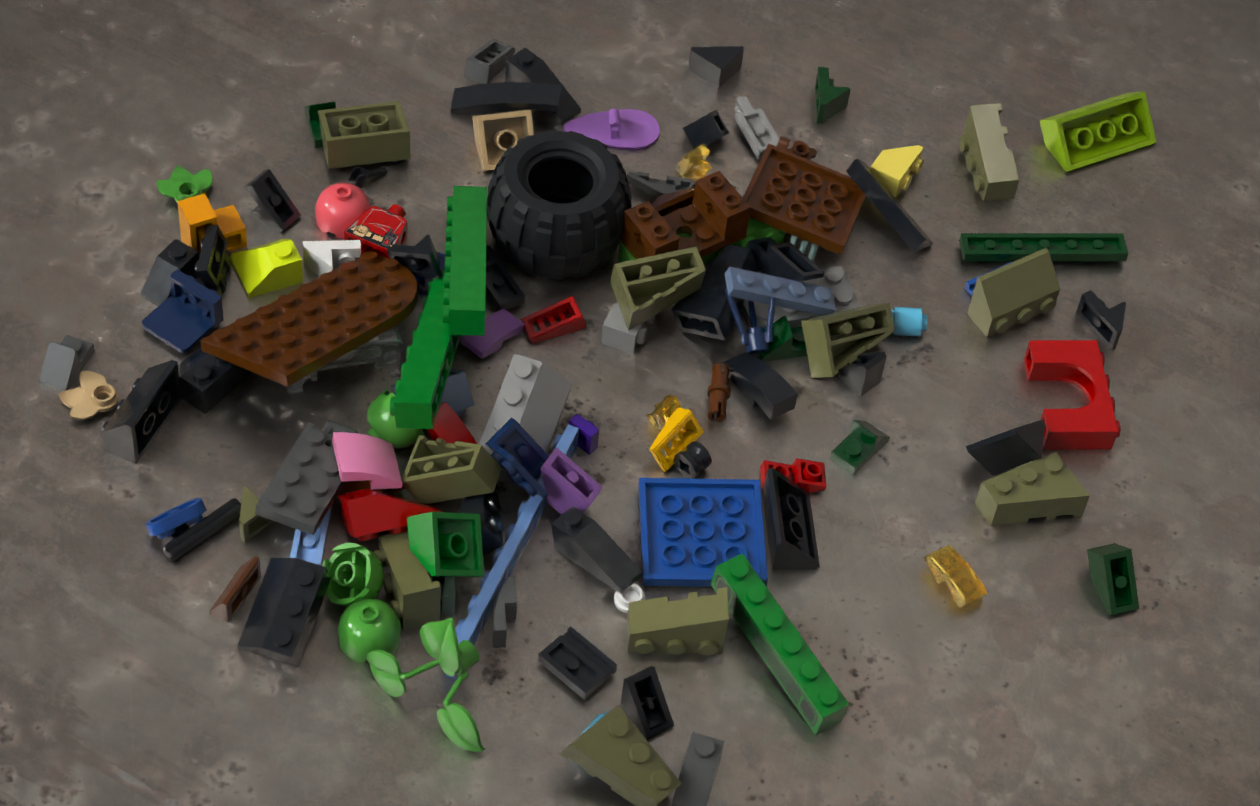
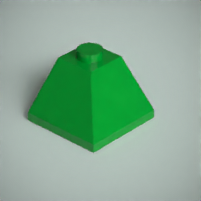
[407,512,484,577]

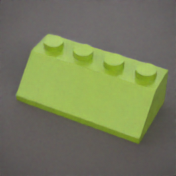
[1039,91,1157,171]

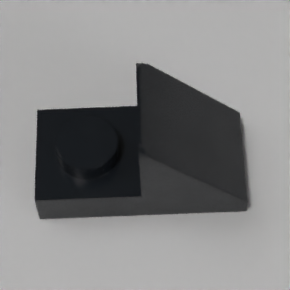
[245,169,301,232]
[387,234,442,279]
[1076,290,1126,350]

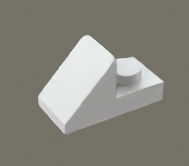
[303,240,361,276]

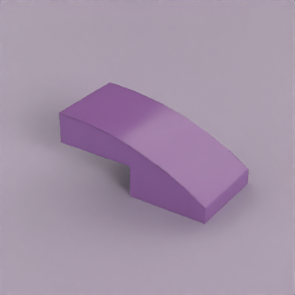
[461,309,525,358]

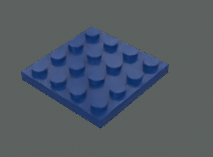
[638,478,768,587]

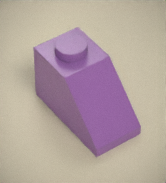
[540,447,603,515]

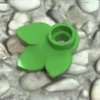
[157,165,213,202]

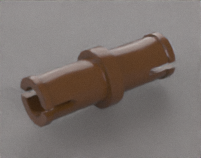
[707,363,731,422]

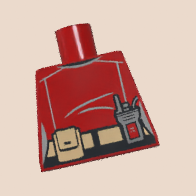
[344,204,408,259]

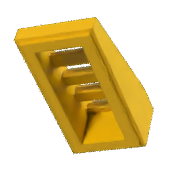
[649,407,704,472]

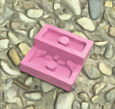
[332,432,402,490]

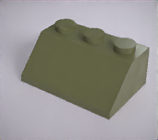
[318,101,411,169]
[967,248,1060,337]

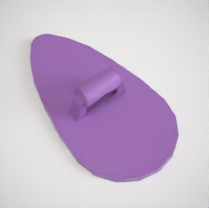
[563,108,660,151]

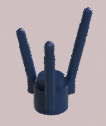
[725,288,776,354]

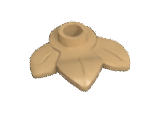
[59,371,119,420]

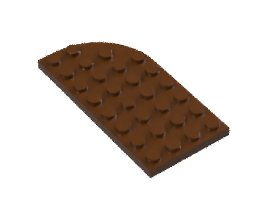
[201,251,418,387]

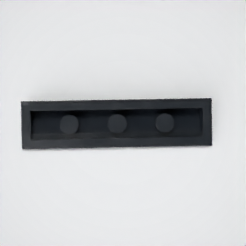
[846,159,933,252]

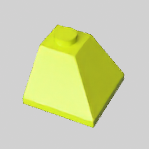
[230,239,303,298]

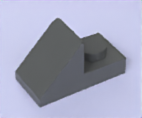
[39,335,95,392]

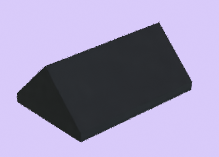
[762,468,820,570]

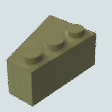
[401,435,502,504]
[374,531,441,631]
[627,587,729,656]
[559,705,682,806]

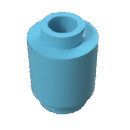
[891,307,927,337]

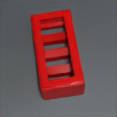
[520,296,587,344]

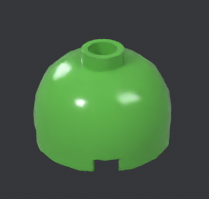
[367,389,425,450]
[322,542,385,607]
[337,598,402,663]

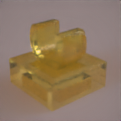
[675,143,711,180]
[646,395,682,432]

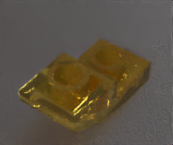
[923,545,988,608]

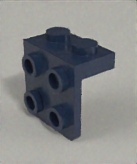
[142,269,224,353]
[486,417,549,499]

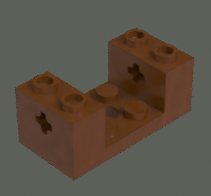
[621,171,751,259]

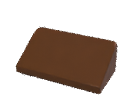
[209,556,261,622]

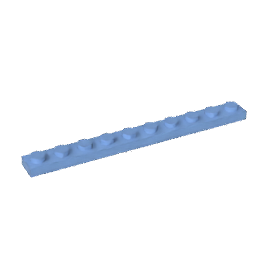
[444,424,579,680]

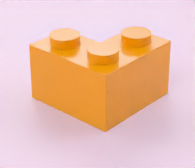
[177,193,247,257]

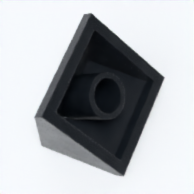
[966,420,1045,475]

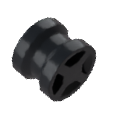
[674,441,712,479]

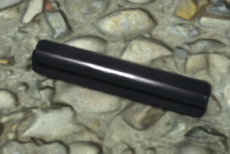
[163,498,241,561]

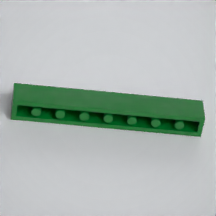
[443,186,487,336]
[390,270,461,429]

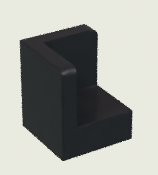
[683,109,729,151]

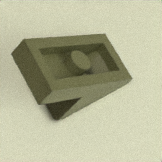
[239,486,275,542]

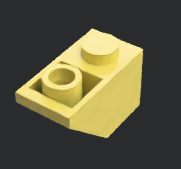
[870,145,924,198]

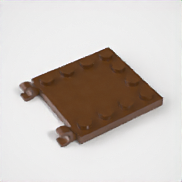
[743,136,866,255]

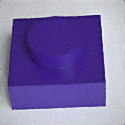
[569,414,599,455]

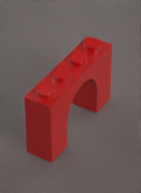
[1024,340,1121,450]

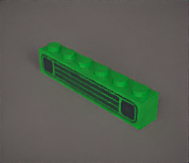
[711,553,849,735]

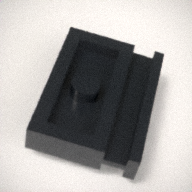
[538,626,617,700]

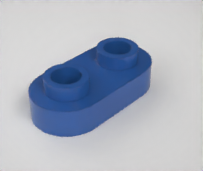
[145,498,207,539]

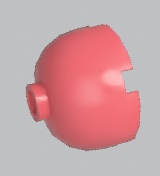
[315,183,370,239]

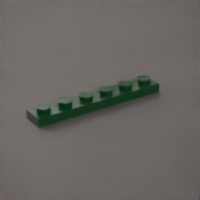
[959,233,1128,261]

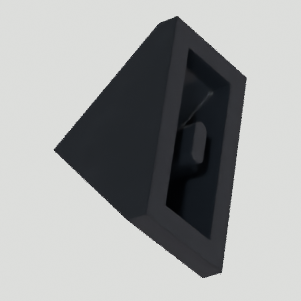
[689,46,744,88]
[835,352,887,397]
[621,666,675,739]

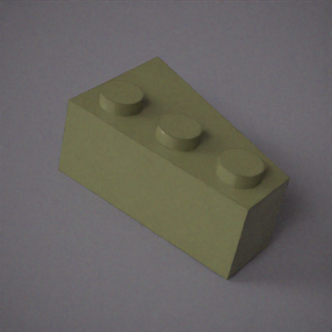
[959,103,1019,202]
[610,247,706,330]
[801,303,895,378]
[975,452,1090,526]

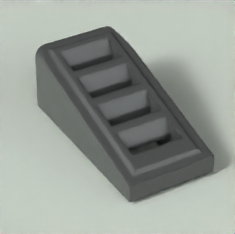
[464,39,516,84]

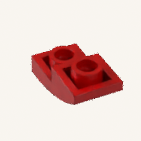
[427,402,477,444]
[760,458,827,493]

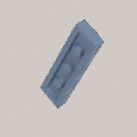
[725,267,835,316]

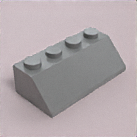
[479,353,573,487]

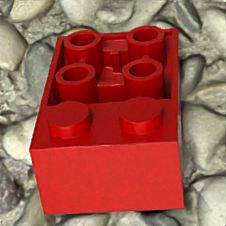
[337,488,443,541]

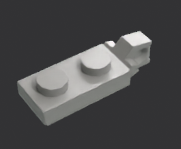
[734,96,779,159]

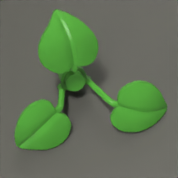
[366,618,486,752]

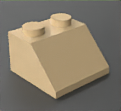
[472,110,534,171]

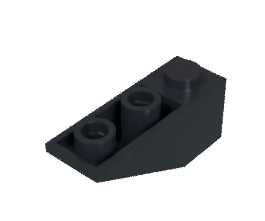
[458,484,504,557]

